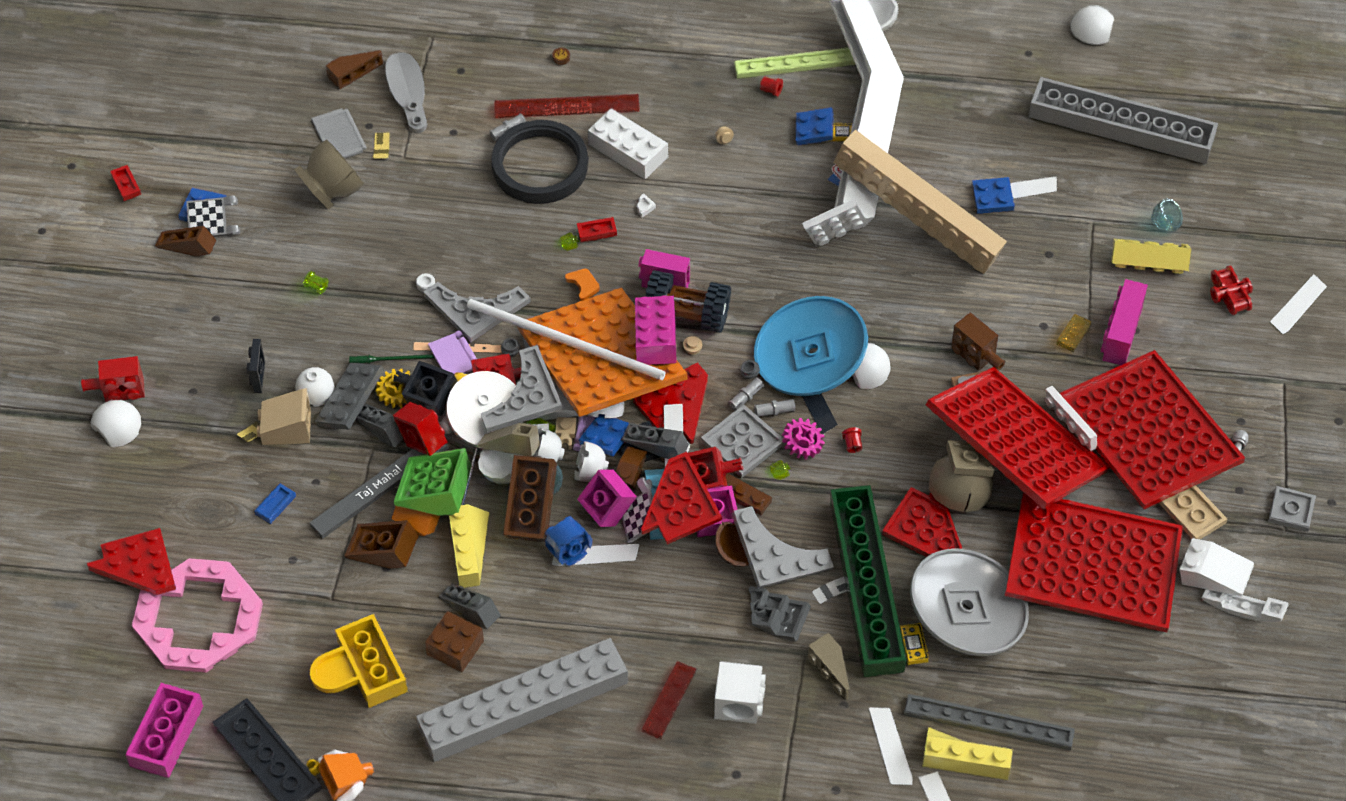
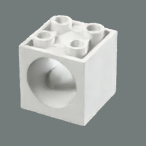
[715,662,766,724]

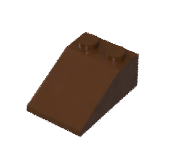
[344,520,419,568]

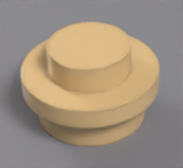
[716,127,734,144]
[683,336,702,355]

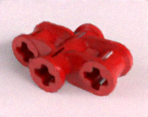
[1210,265,1253,315]

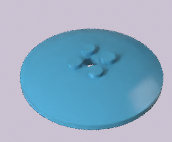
[754,296,868,396]

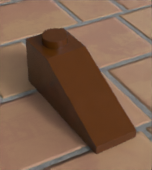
[325,50,383,89]
[155,226,217,256]

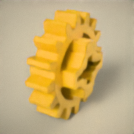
[376,368,410,408]

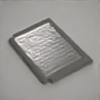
[311,108,367,159]

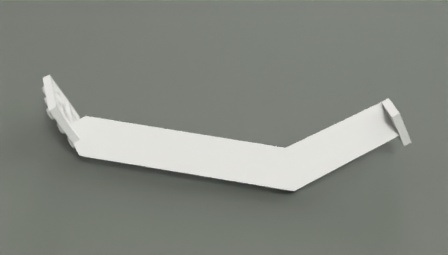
[802,0,903,246]

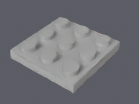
[701,405,785,478]

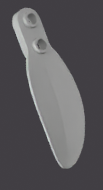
[386,52,427,133]

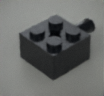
[393,361,458,416]

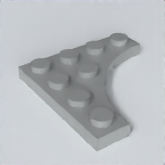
[423,282,531,342]
[480,345,563,433]
[731,506,834,589]

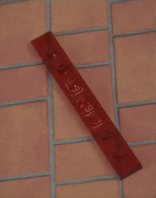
[494,94,640,118]

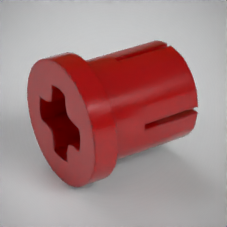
[760,76,783,97]
[842,427,862,453]

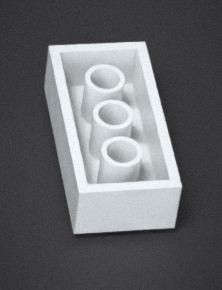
[588,109,668,179]

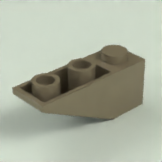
[477,423,540,457]
[807,633,849,700]

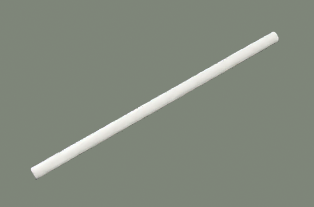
[467,299,665,380]

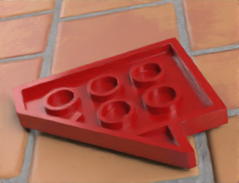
[633,362,708,444]
[641,451,722,545]
[882,487,963,557]
[87,528,177,595]

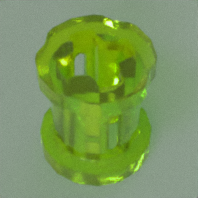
[303,271,329,294]

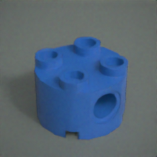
[545,516,592,566]

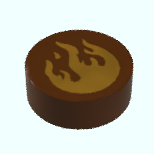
[552,47,570,65]

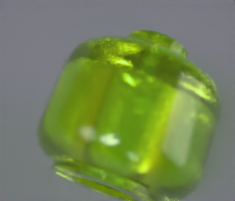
[560,232,580,251]
[769,460,791,480]

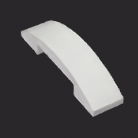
[1202,589,1289,622]

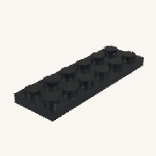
[212,698,322,801]

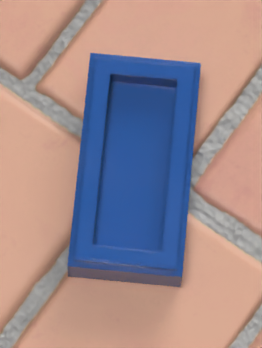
[254,483,296,524]

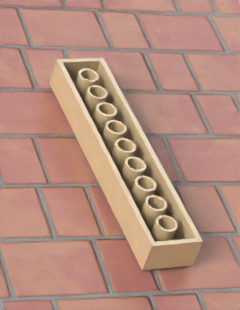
[833,129,1007,274]

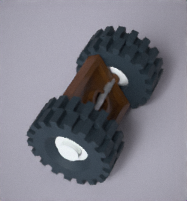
[645,270,731,333]

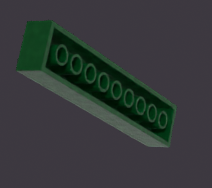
[830,485,906,677]

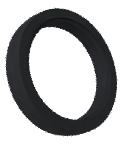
[491,120,589,204]

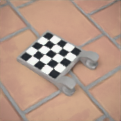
[186,196,240,236]
[622,477,653,543]

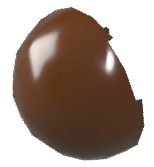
[715,522,750,567]

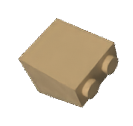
[257,388,311,445]

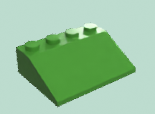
[394,448,472,516]

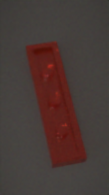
[642,661,696,739]

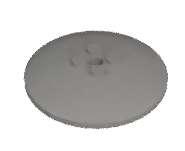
[910,549,1029,656]

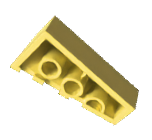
[1111,239,1191,274]
[449,504,490,588]
[923,727,1012,780]

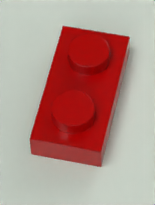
[110,165,141,201]
[577,217,617,242]

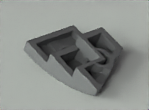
[749,586,811,642]

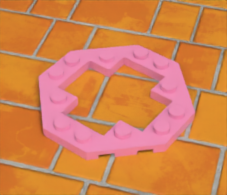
[132,558,263,672]

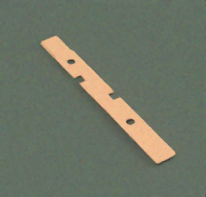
[413,342,502,353]

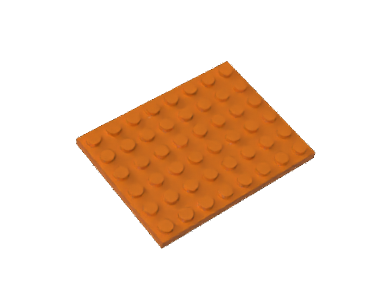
[517,288,687,417]

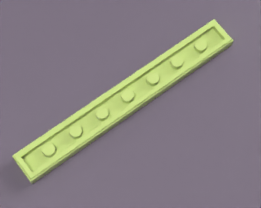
[734,48,856,79]

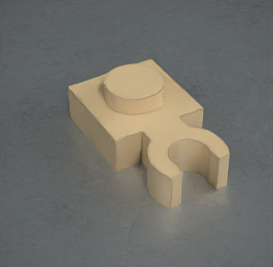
[556,417,577,450]

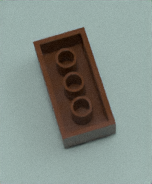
[503,455,557,542]

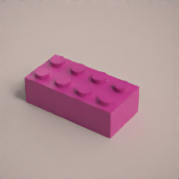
[1101,279,1148,365]
[635,296,677,365]
[125,683,203,778]

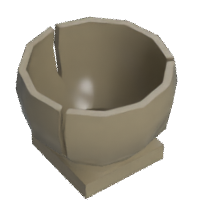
[295,139,364,210]
[929,440,994,512]

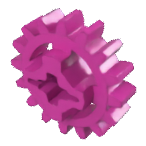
[782,418,825,460]

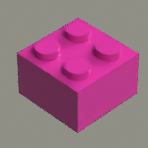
[577,470,637,527]
[697,486,738,537]

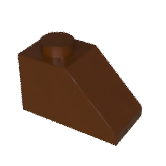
[616,447,647,490]

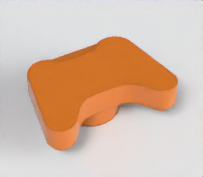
[565,269,600,301]

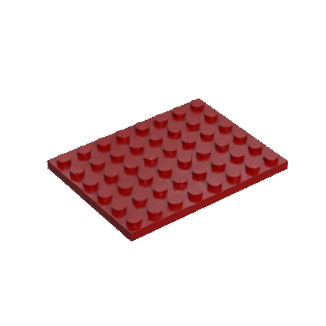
[1059,350,1245,510]
[925,367,1110,509]
[1004,492,1183,633]

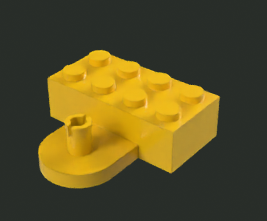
[310,614,408,708]

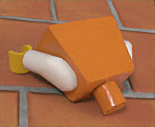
[306,750,374,801]

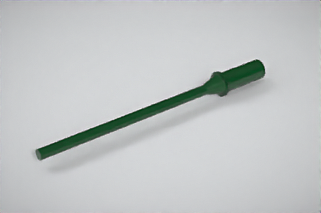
[349,354,435,364]

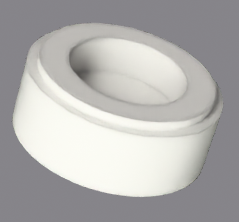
[416,274,435,292]

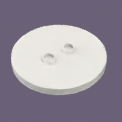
[446,371,523,447]

